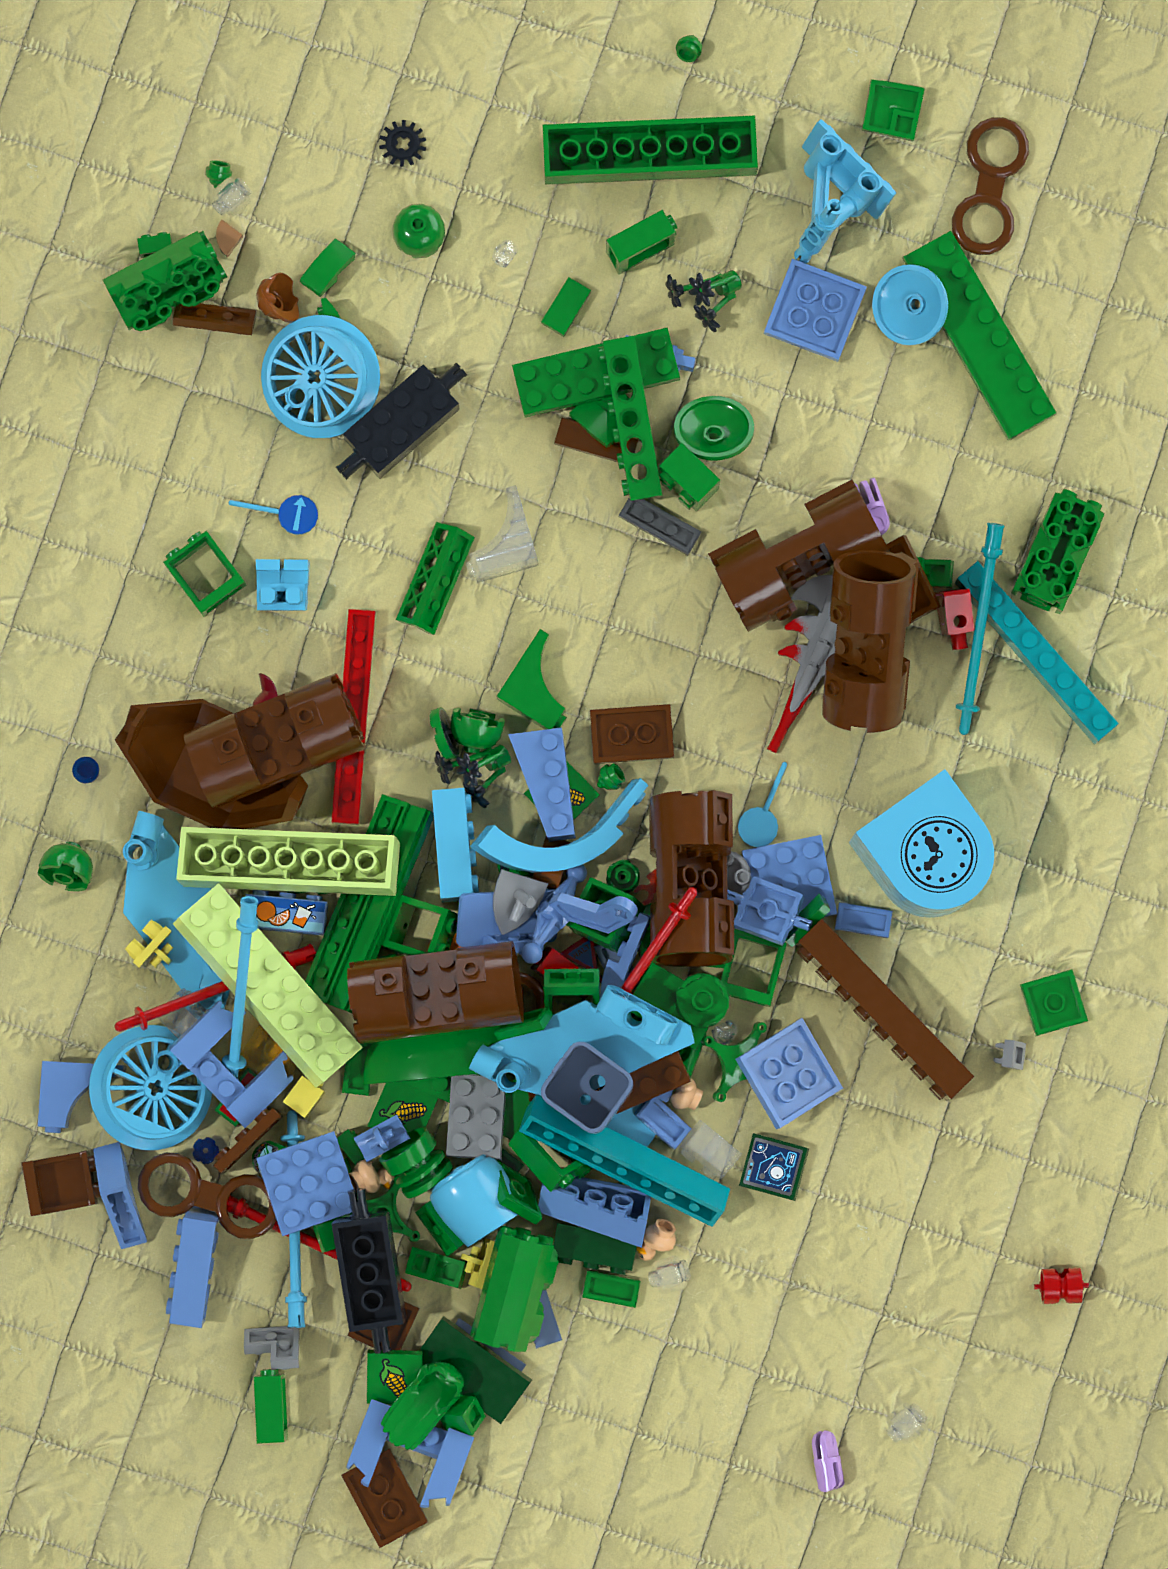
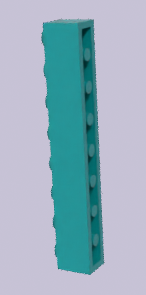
[955,561,1119,745]
[519,1094,730,1227]

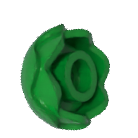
[606,860,640,893]

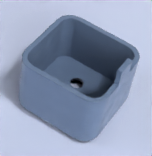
[541,1042,633,1134]

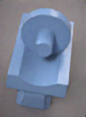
[354,1115,410,1162]

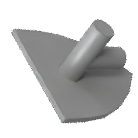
[493,869,548,935]

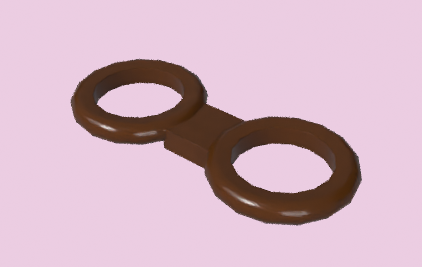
[952,117,1029,255]
[137,1152,277,1239]

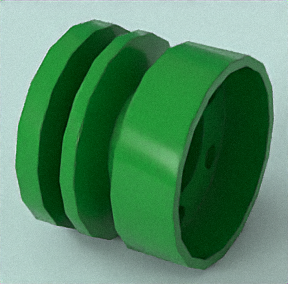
[380,1126,453,1198]

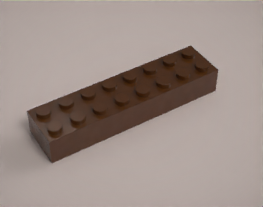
[796,919,975,1101]

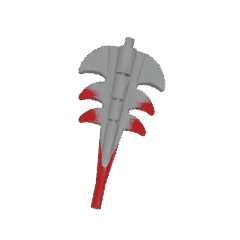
[767,575,837,754]

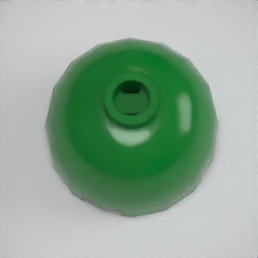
[393,204,445,258]
[450,708,505,753]
[37,841,93,892]

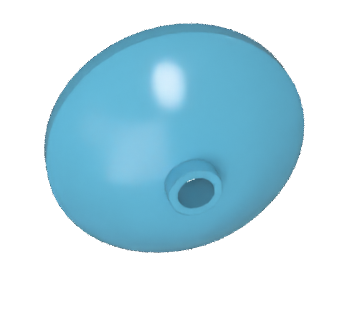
[872,265,948,345]

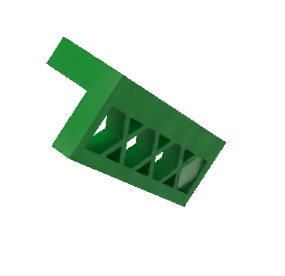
[396,522,475,635]

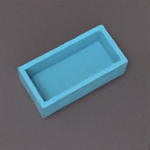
[432,788,479,903]

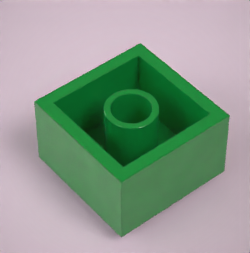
[659,443,720,512]
[566,877,646,953]

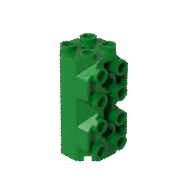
[103,231,227,331]
[1011,489,1105,614]
[470,1226,558,1352]

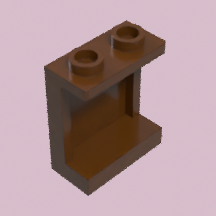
[21,1150,101,1216]

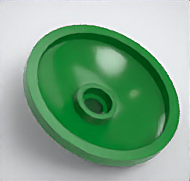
[674,396,754,461]

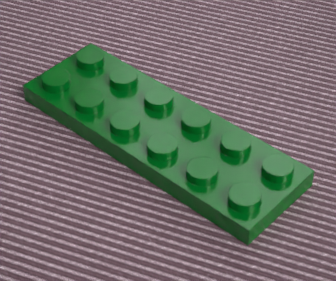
[512,327,680,418]

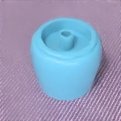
[430,1154,518,1247]

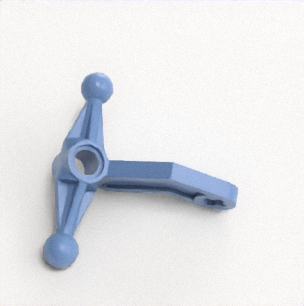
[521,864,638,964]

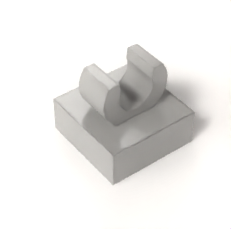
[994,1040,1026,1070]

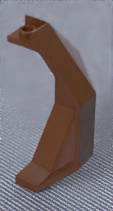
[115,699,308,829]

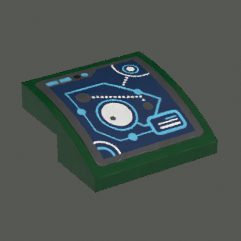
[739,1133,809,1201]

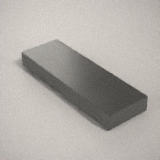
[618,498,701,556]

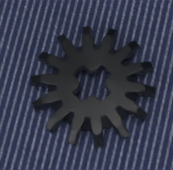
[379,120,426,167]

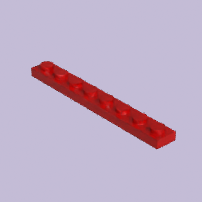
[332,609,376,825]

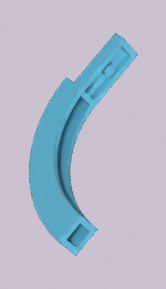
[470,778,649,872]

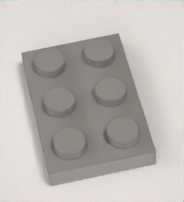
[446,1075,506,1160]

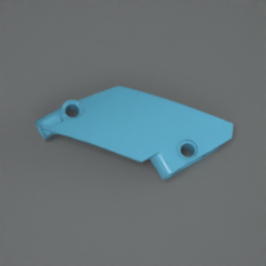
[123,811,230,1017]
[469,985,695,1097]

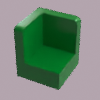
[440,1395,486,1436]

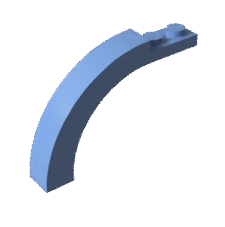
[600,912,674,1102]

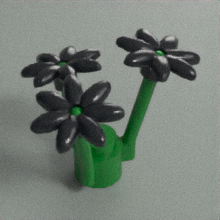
[665,270,742,332]
[434,745,511,808]

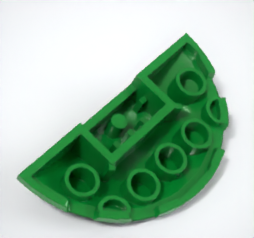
[363,1026,498,1085]

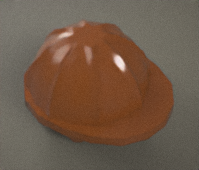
[256,272,299,323]

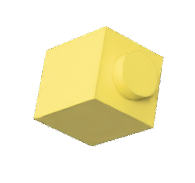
[283,1076,326,1118]

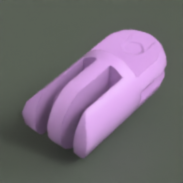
[855,477,890,535]
[812,1430,845,1492]

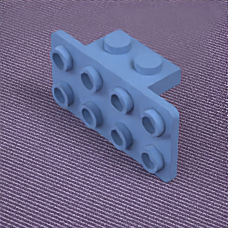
[456,889,557,955]

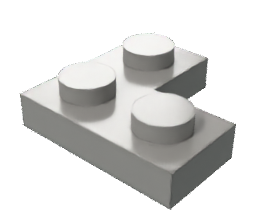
[244,1326,300,1370]

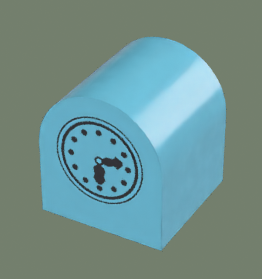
[849,769,994,918]

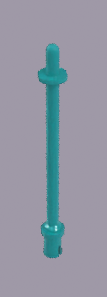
[956,523,1005,735]

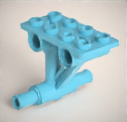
[794,119,896,264]

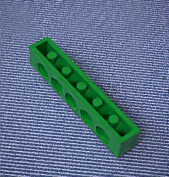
[598,335,662,501]

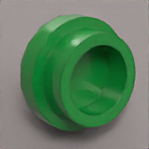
[676,35,702,62]
[205,160,232,189]
[597,763,625,790]

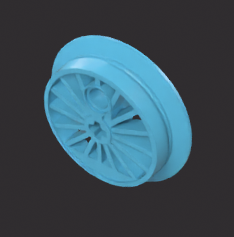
[261,315,380,438]
[89,1025,212,1150]

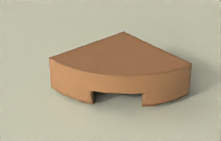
[216,220,243,258]

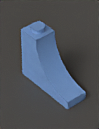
[38,1061,126,1133]
[93,1142,147,1249]

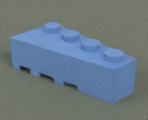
[508,728,576,842]
[538,1176,651,1248]
[166,1206,219,1328]

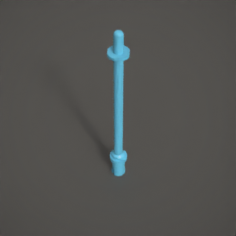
[222,896,258,1079]
[280,1110,307,1328]

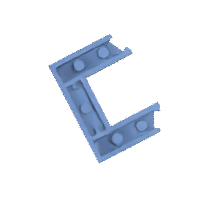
[169,1000,294,1128]
[346,1399,474,1508]

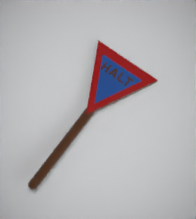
[560,938,603,984]

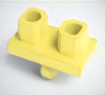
[125,920,173,968]
[461,1237,495,1289]

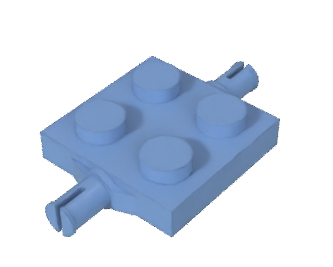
[727,877,813,946]

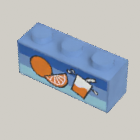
[246,890,328,936]

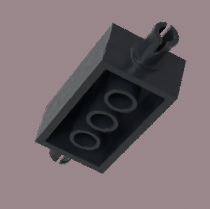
[336,363,467,480]
[332,1188,407,1354]

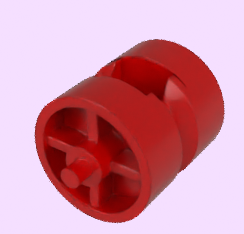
[1034,1268,1089,1304]

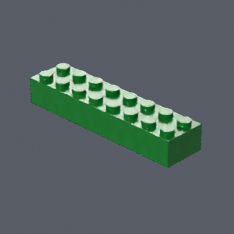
[543,115,758,185]

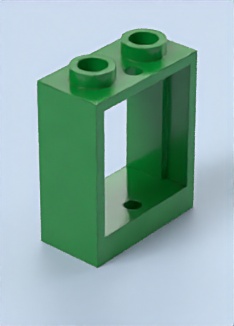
[606,209,677,275]
[163,531,247,617]
[382,895,458,956]
[721,929,787,1007]
[544,969,600,1015]
[508,1128,592,1192]
[254,1369,288,1444]

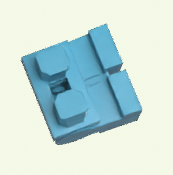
[256,559,310,611]

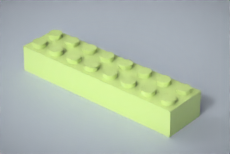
[176,827,400,896]
[173,883,363,1088]

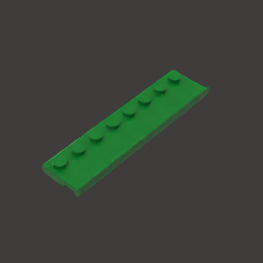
[902,231,1057,440]
[305,794,434,1013]

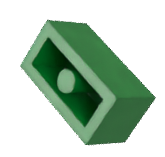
[137,232,173,258]
[337,1129,365,1166]

